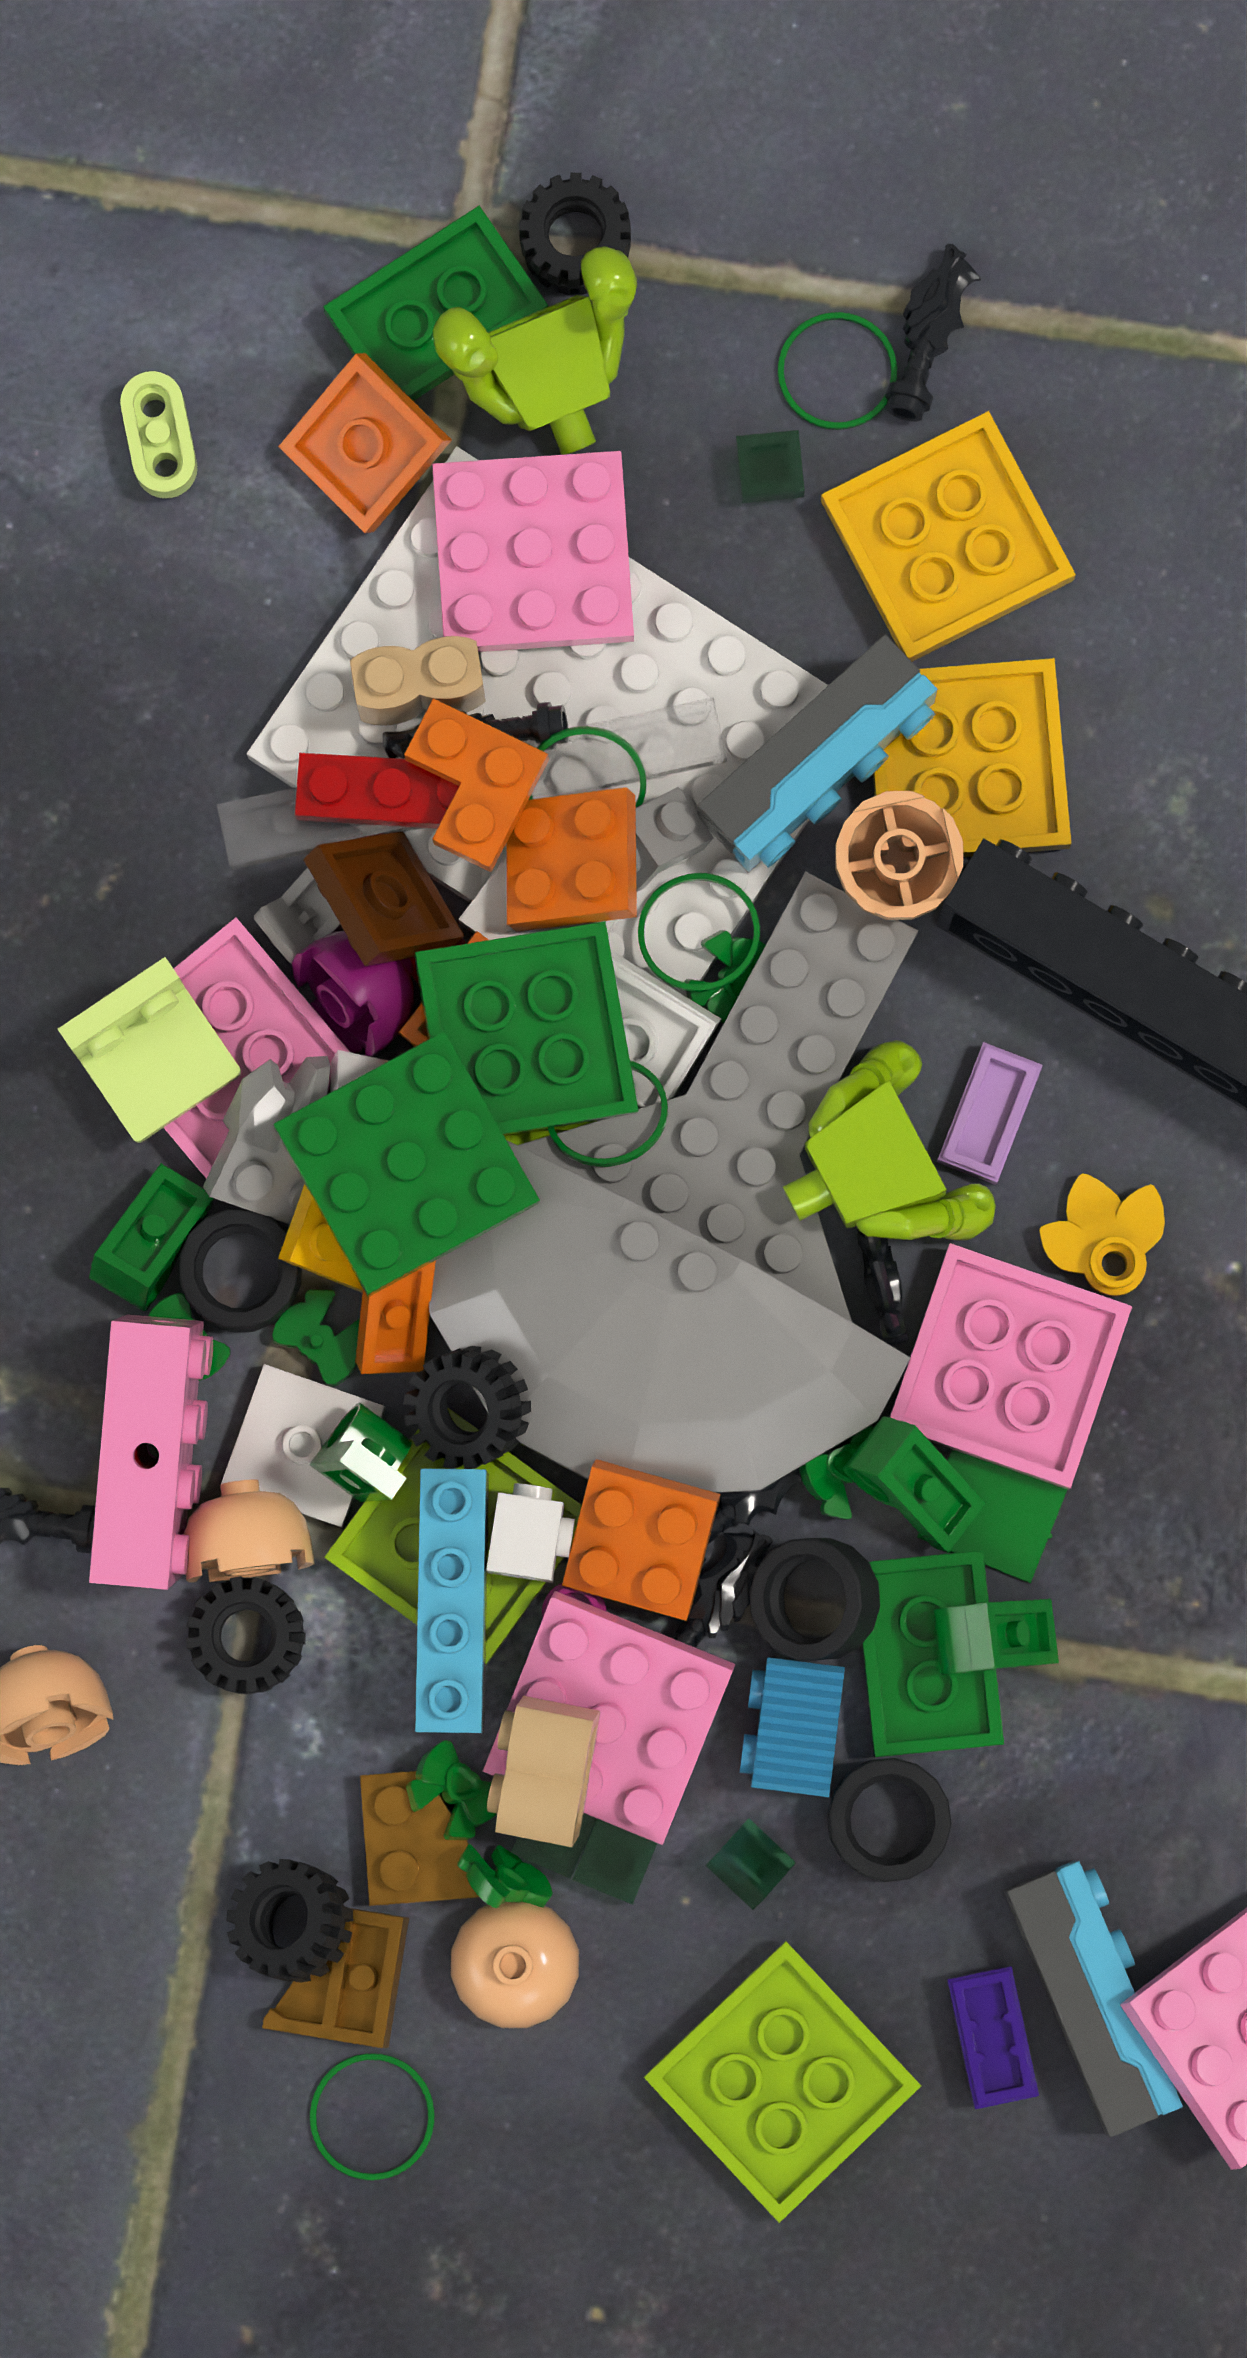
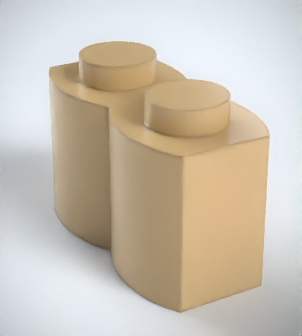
[350,636,486,726]
[487,1696,600,1847]

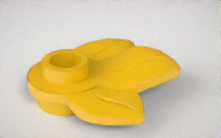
[1039,1173,1165,1296]

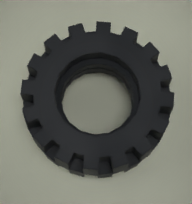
[519,172,631,295]
[226,1859,354,1983]

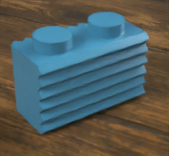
[739,1657,845,1797]

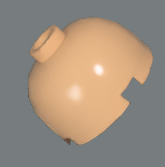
[835,791,963,920]
[183,1479,315,1582]
[0,1645,113,1765]
[451,1902,579,2028]

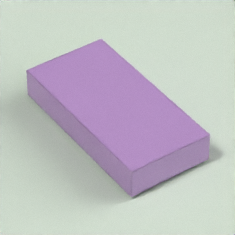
[937,1042,1043,1185]

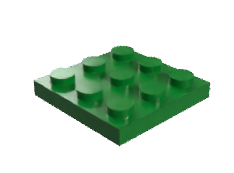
[414,921,639,1135]
[273,1031,540,1297]

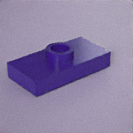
[947,1966,1039,2109]

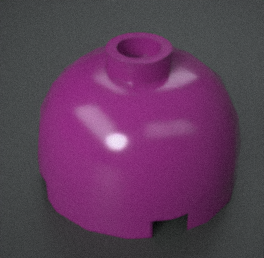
[292,931,414,1057]

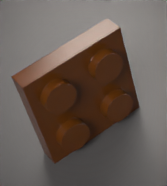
[303,831,464,966]

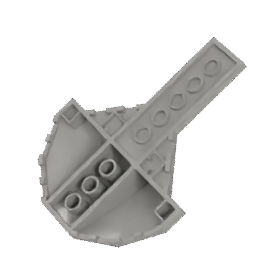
[429,871,918,1493]

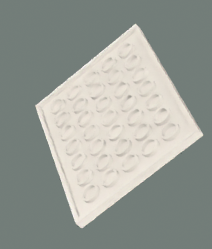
[247,446,829,998]

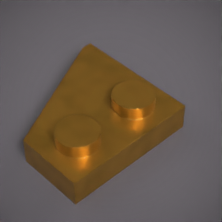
[360,1771,479,1906]
[262,1908,409,2048]

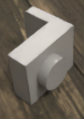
[636,787,714,892]
[254,867,343,963]

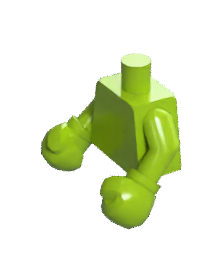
[433,246,637,455]
[782,1040,996,1241]

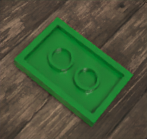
[323,205,549,401]
[862,1550,1004,1758]

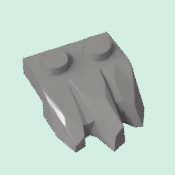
[203,1056,331,1224]

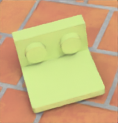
[58,957,241,1143]

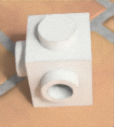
[486,1483,575,1583]

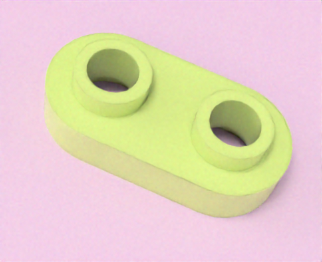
[120,371,197,498]

